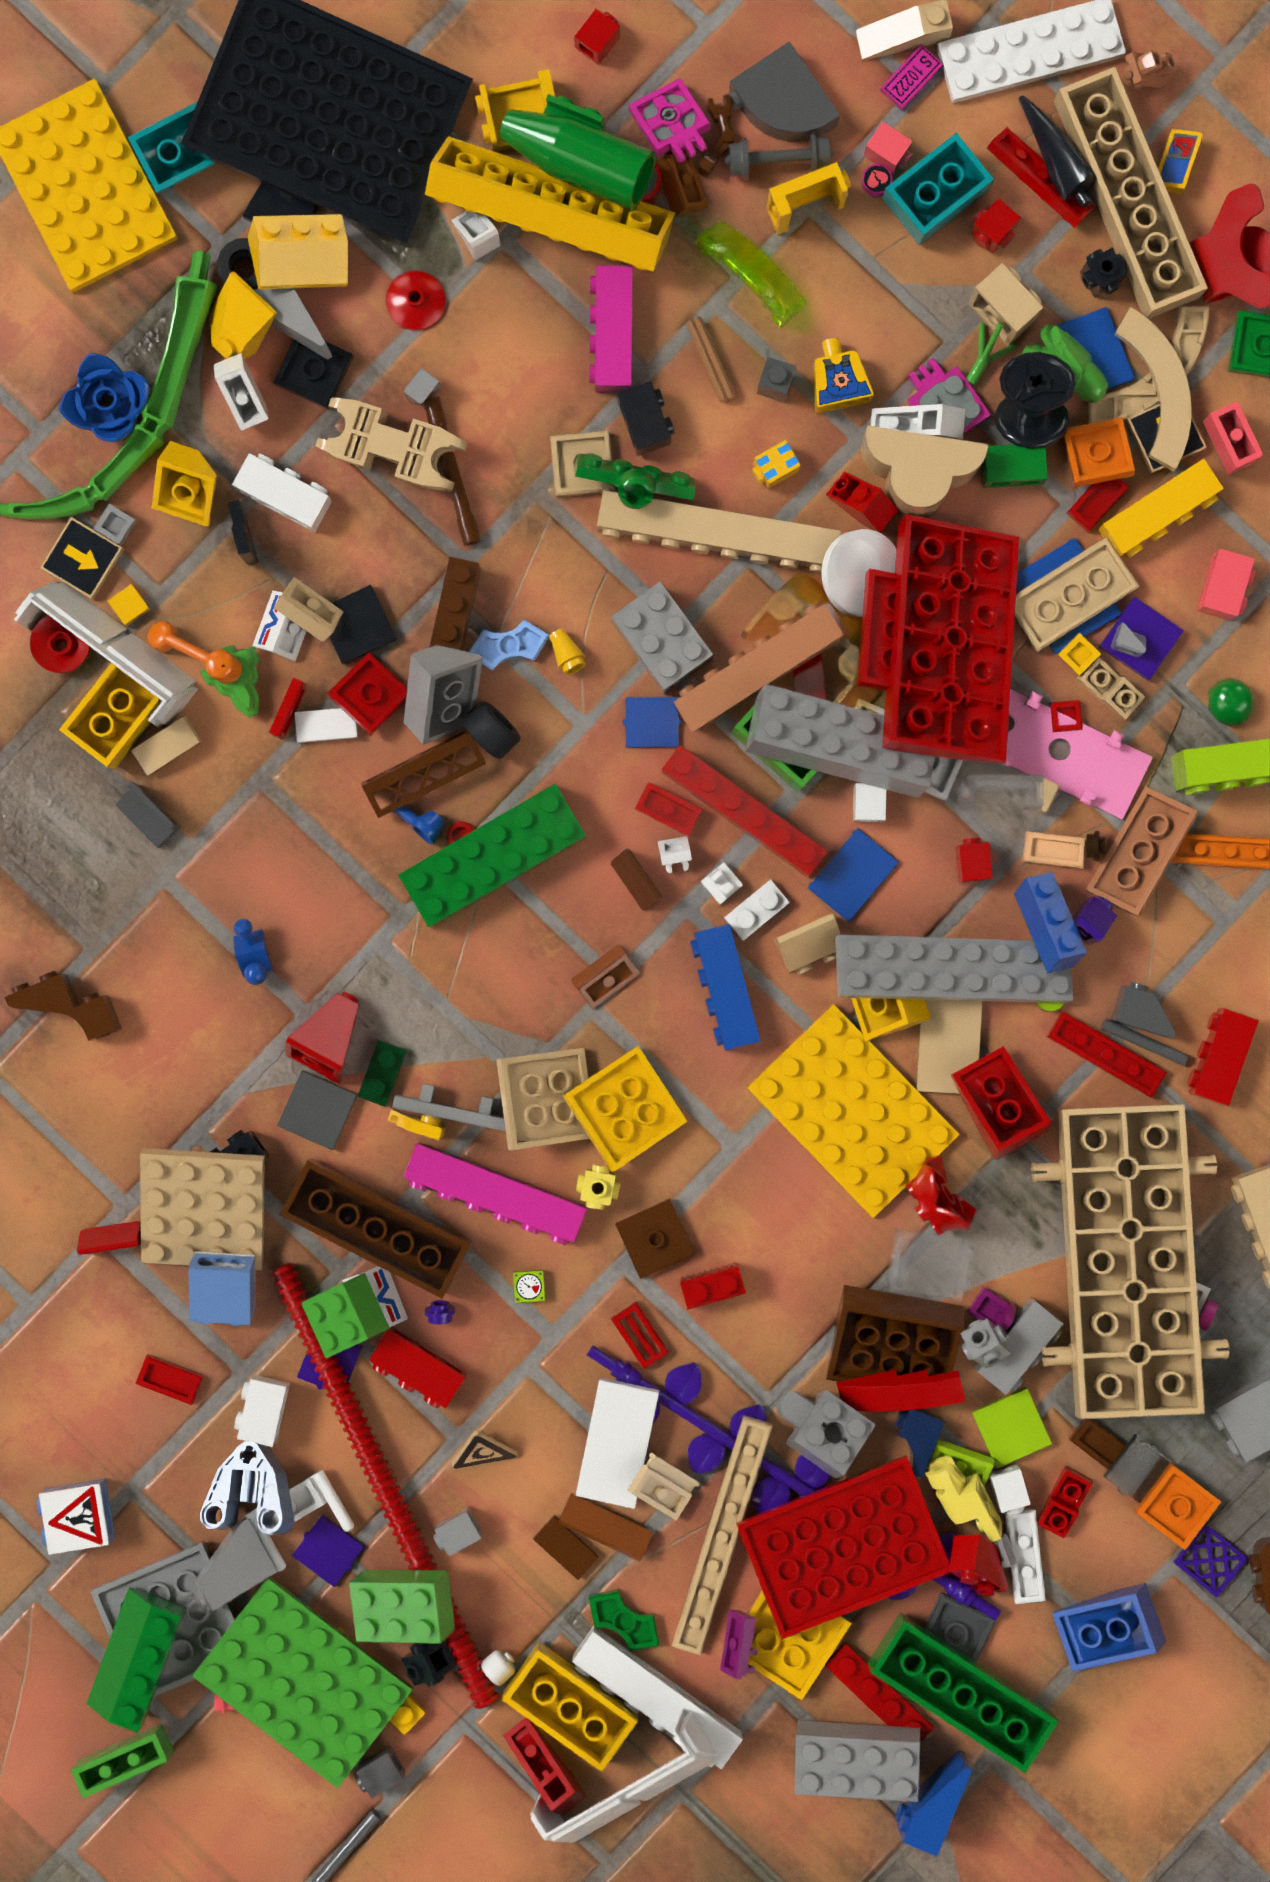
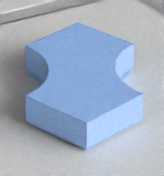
[469,620,549,671]

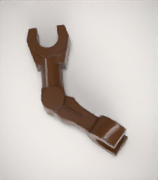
[697,95,735,179]

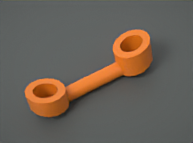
[147,620,242,684]

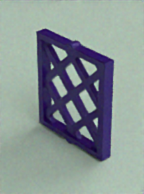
[1173,1524,1248,1597]

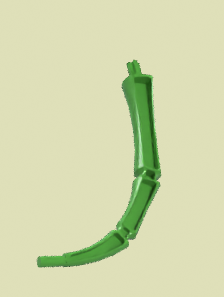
[0,250,218,520]

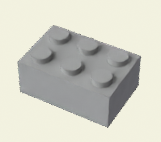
[611,582,713,694]

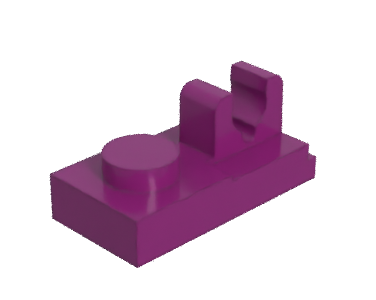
[720,1609,758,1679]

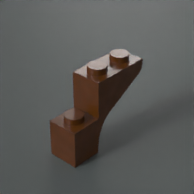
[4,971,122,1041]

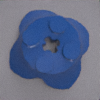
[59,353,149,442]

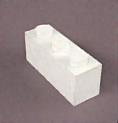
[232,453,332,533]

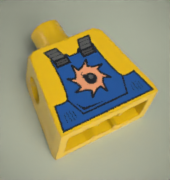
[813,338,874,414]

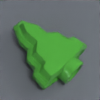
[200,645,260,718]

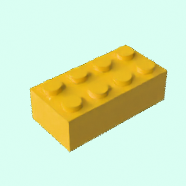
[502,1641,638,1772]

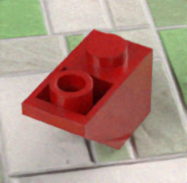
[826,471,899,533]
[949,1534,1008,1596]

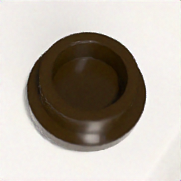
[1086,831,1106,861]

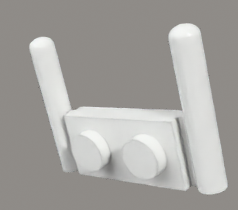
[244,1469,354,1572]

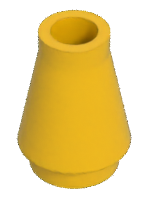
[549,628,586,675]

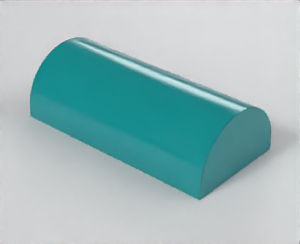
[127,101,217,194]

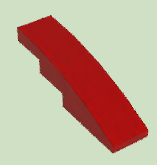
[836,1369,966,1412]

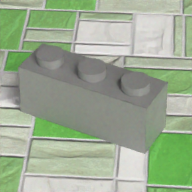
[974,1298,1063,1395]

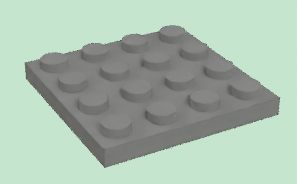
[90,1541,236,1697]

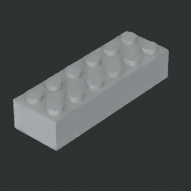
[745,684,935,798]

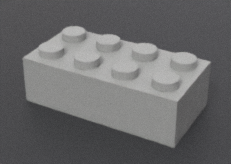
[794,1720,920,1802]

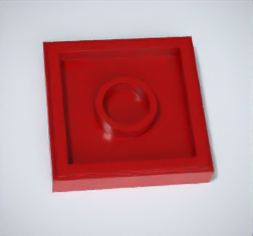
[327,652,407,736]

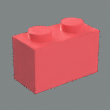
[1203,401,1264,476]
[1197,549,1256,621]

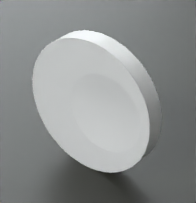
[822,529,896,618]

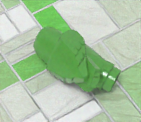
[1023,323,1108,403]

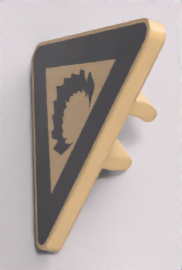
[452,1430,518,1469]

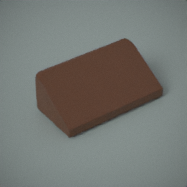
[611,848,662,911]

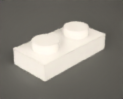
[724,879,790,941]

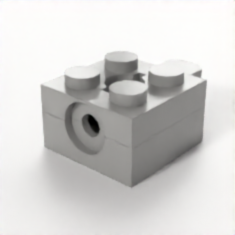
[777,1390,876,1478]

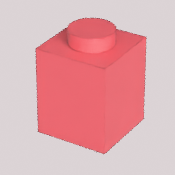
[863,121,913,175]

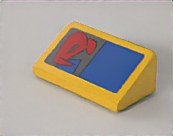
[1158,129,1203,195]

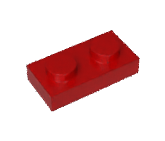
[635,782,702,836]

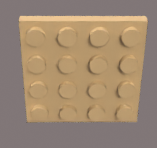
[140,1148,265,1270]

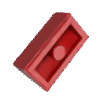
[77,1221,141,1255]

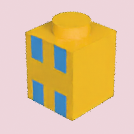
[751,440,801,489]

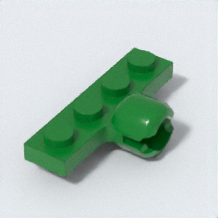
[575,453,696,509]

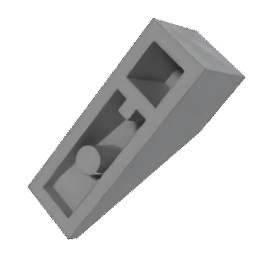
[254,288,333,359]

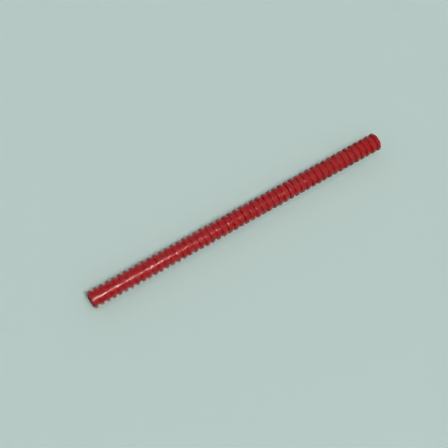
[269,1262,499,1709]

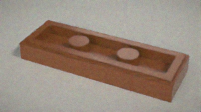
[558,1493,653,1562]

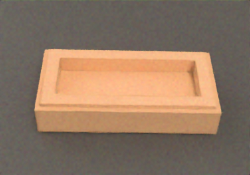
[1022,831,1086,869]

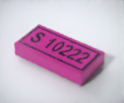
[880,44,943,111]

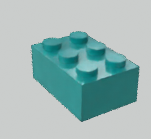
[882,132,994,246]

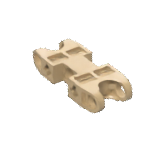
[315,398,468,491]

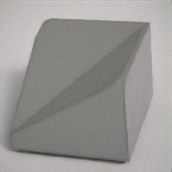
[404,368,441,405]
[1111,623,1146,658]

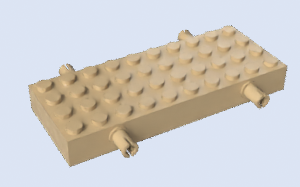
[1031,1104,1229,1419]

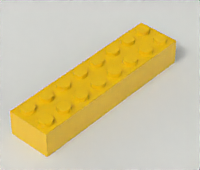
[425,136,675,272]

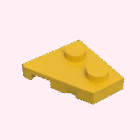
[388,1109,447,1140]

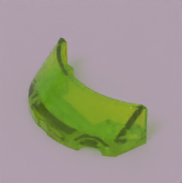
[696,221,807,329]

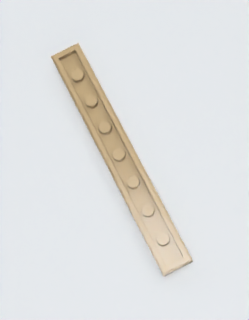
[672,1415,773,1656]

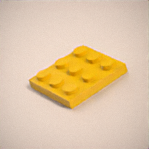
[563,1046,688,1172]
[747,1591,852,1700]

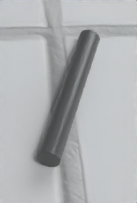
[1101,1018,1189,1066]
[312,1810,381,1882]

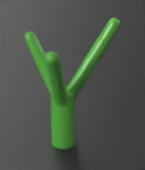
[966,322,1016,386]

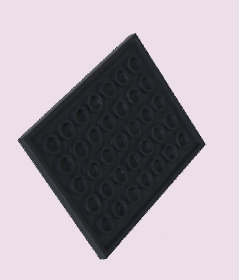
[181,0,473,246]

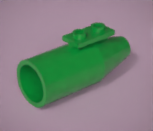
[500,94,656,210]

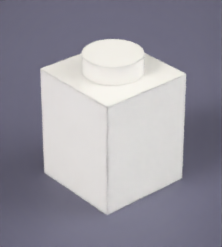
[853,783,886,822]
[989,1464,1031,1515]

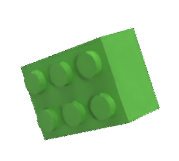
[349,1570,455,1643]

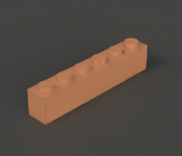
[673,602,849,733]

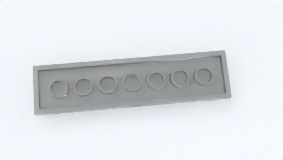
[835,935,1073,1003]

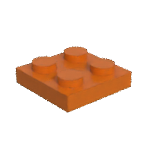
[1063,417,1135,487]
[1134,1463,1221,1550]

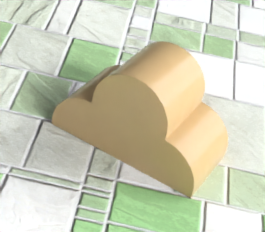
[861,425,988,517]

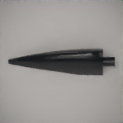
[1019,95,1095,208]

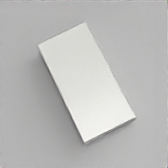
[295,708,358,743]

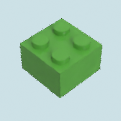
[301,1273,390,1358]

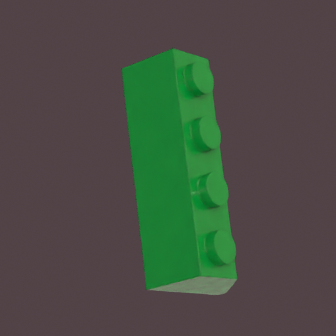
[86,1587,187,1733]

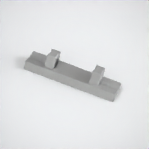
[392,1084,506,1131]

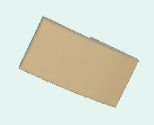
[1076,657,1145,720]
[131,716,202,776]

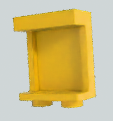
[475,69,555,152]
[766,162,851,235]

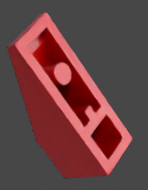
[503,1717,587,1816]

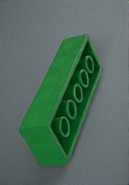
[398,783,587,928]
[867,1612,1059,1774]

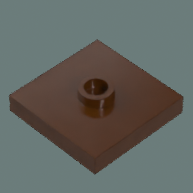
[615,1198,695,1279]

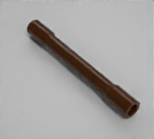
[423,397,481,546]

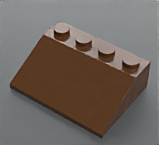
[826,1285,964,1382]

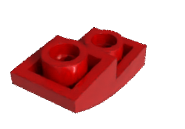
[1037,1466,1093,1539]

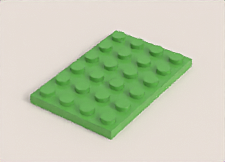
[192,1577,413,1788]

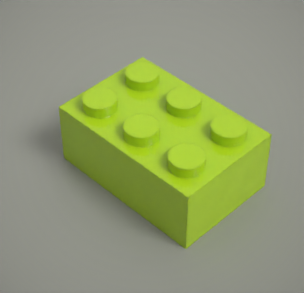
[1171,739,1270,796]

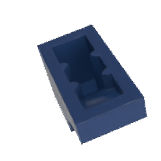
[894,1409,945,1479]

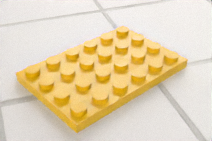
[0,78,178,294]
[746,1004,960,1218]

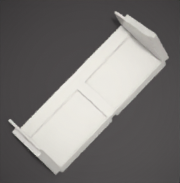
[14,581,198,729]
[531,1709,718,1843]

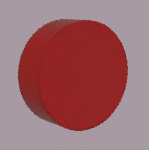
[446,821,475,845]

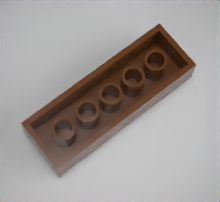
[279,1158,472,1299]

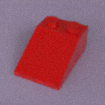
[951,1046,1051,1160]

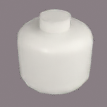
[481,1650,515,1686]

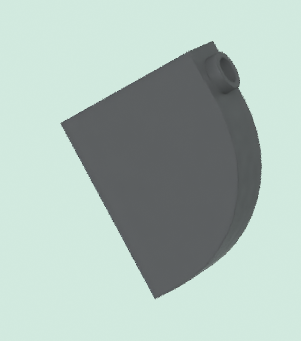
[728,41,840,142]

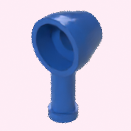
[392,799,445,845]

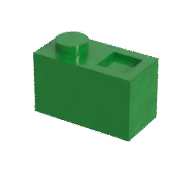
[982,445,1047,488]

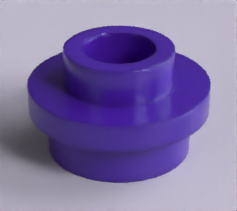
[425,1300,455,1325]

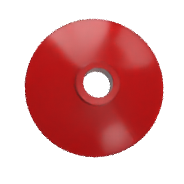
[386,271,446,331]
[30,615,90,673]

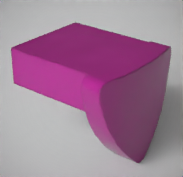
[966,1287,1016,1331]

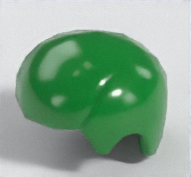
[1208,678,1254,726]

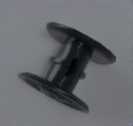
[994,352,1076,449]

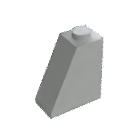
[193,1518,277,1611]

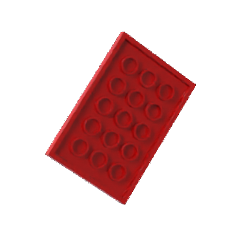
[736,1455,950,1640]

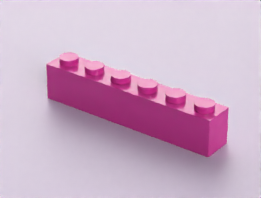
[403,1142,587,1245]

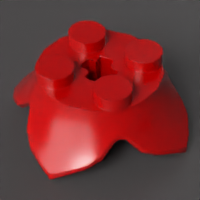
[906,1155,977,1235]

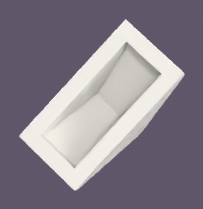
[451,211,501,261]

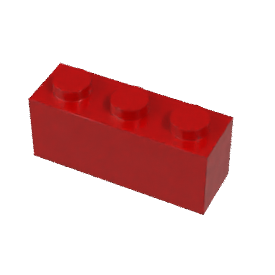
[1187,1008,1259,1106]
[369,1327,467,1409]

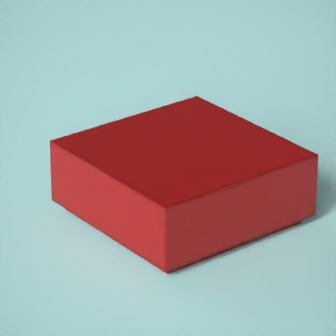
[1049,700,1083,732]

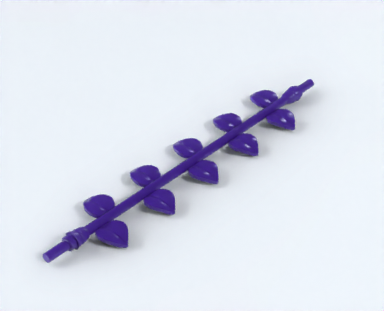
[587,1345,1001,1620]

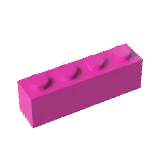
[589,266,633,393]

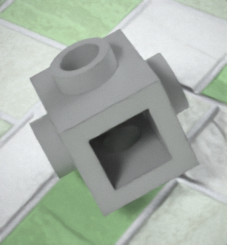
[960,1319,1011,1368]

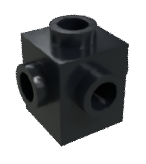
[1080,247,1127,298]
[401,1641,456,1687]

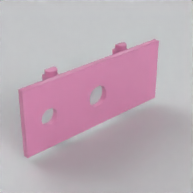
[1002,689,1153,820]

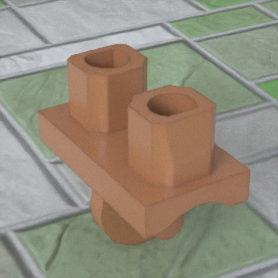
[1122,50,1177,90]

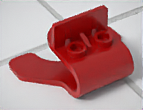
[1189,184,1270,309]

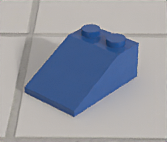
[1052,1583,1166,1672]
[895,1750,972,1856]

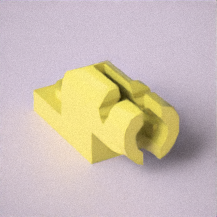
[925,1456,1002,1542]

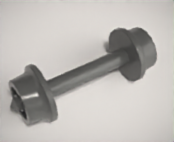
[724,133,834,180]

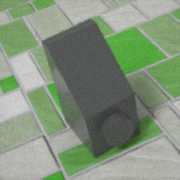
[1111,982,1175,1039]

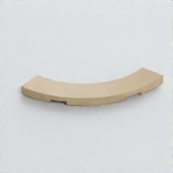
[1088,306,1209,424]
[1114,307,1192,471]

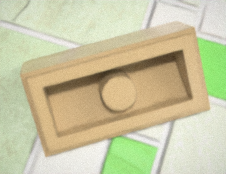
[274,577,344,642]

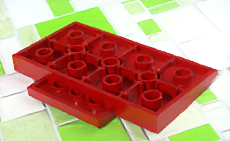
[857,514,1019,764]

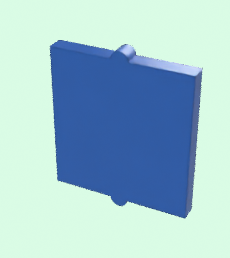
[623,697,681,747]

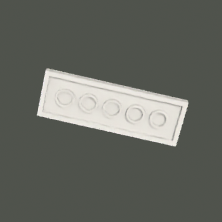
[936,0,1126,104]

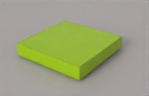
[971,1387,1052,1468]

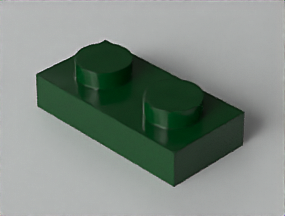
[357,1040,408,1107]

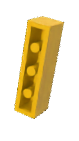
[1098,459,1224,559]

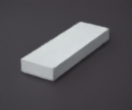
[1004,1508,1046,1604]

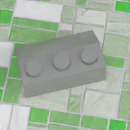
[404,645,483,744]

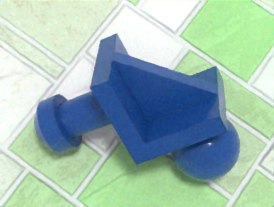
[233,919,273,985]

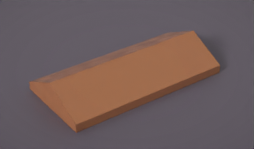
[1086,786,1199,917]

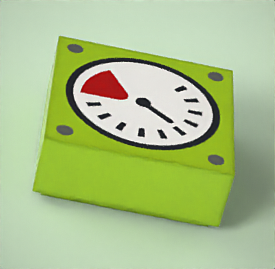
[513,1270,545,1303]

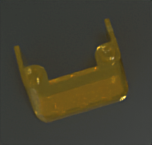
[741,573,862,704]

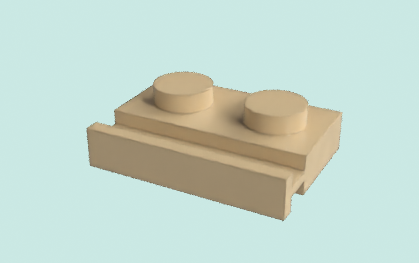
[627,1452,700,1521]

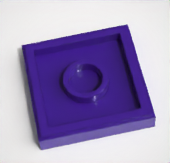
[1099,597,1184,681]

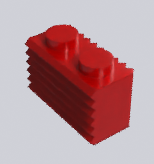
[680,1262,746,1310]

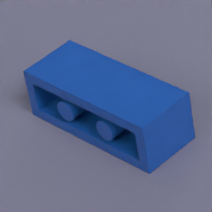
[1014,872,1087,974]

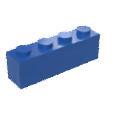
[690,924,760,1050]

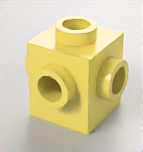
[576,1164,620,1210]

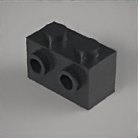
[617,381,675,456]

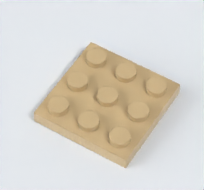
[496,1048,590,1150]

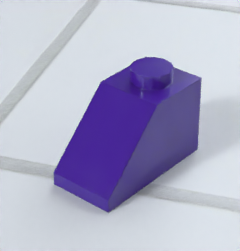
[1072,896,1117,945]

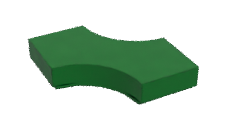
[588,1589,660,1651]

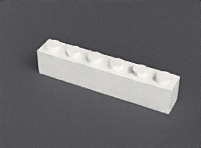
[572,1625,743,1770]

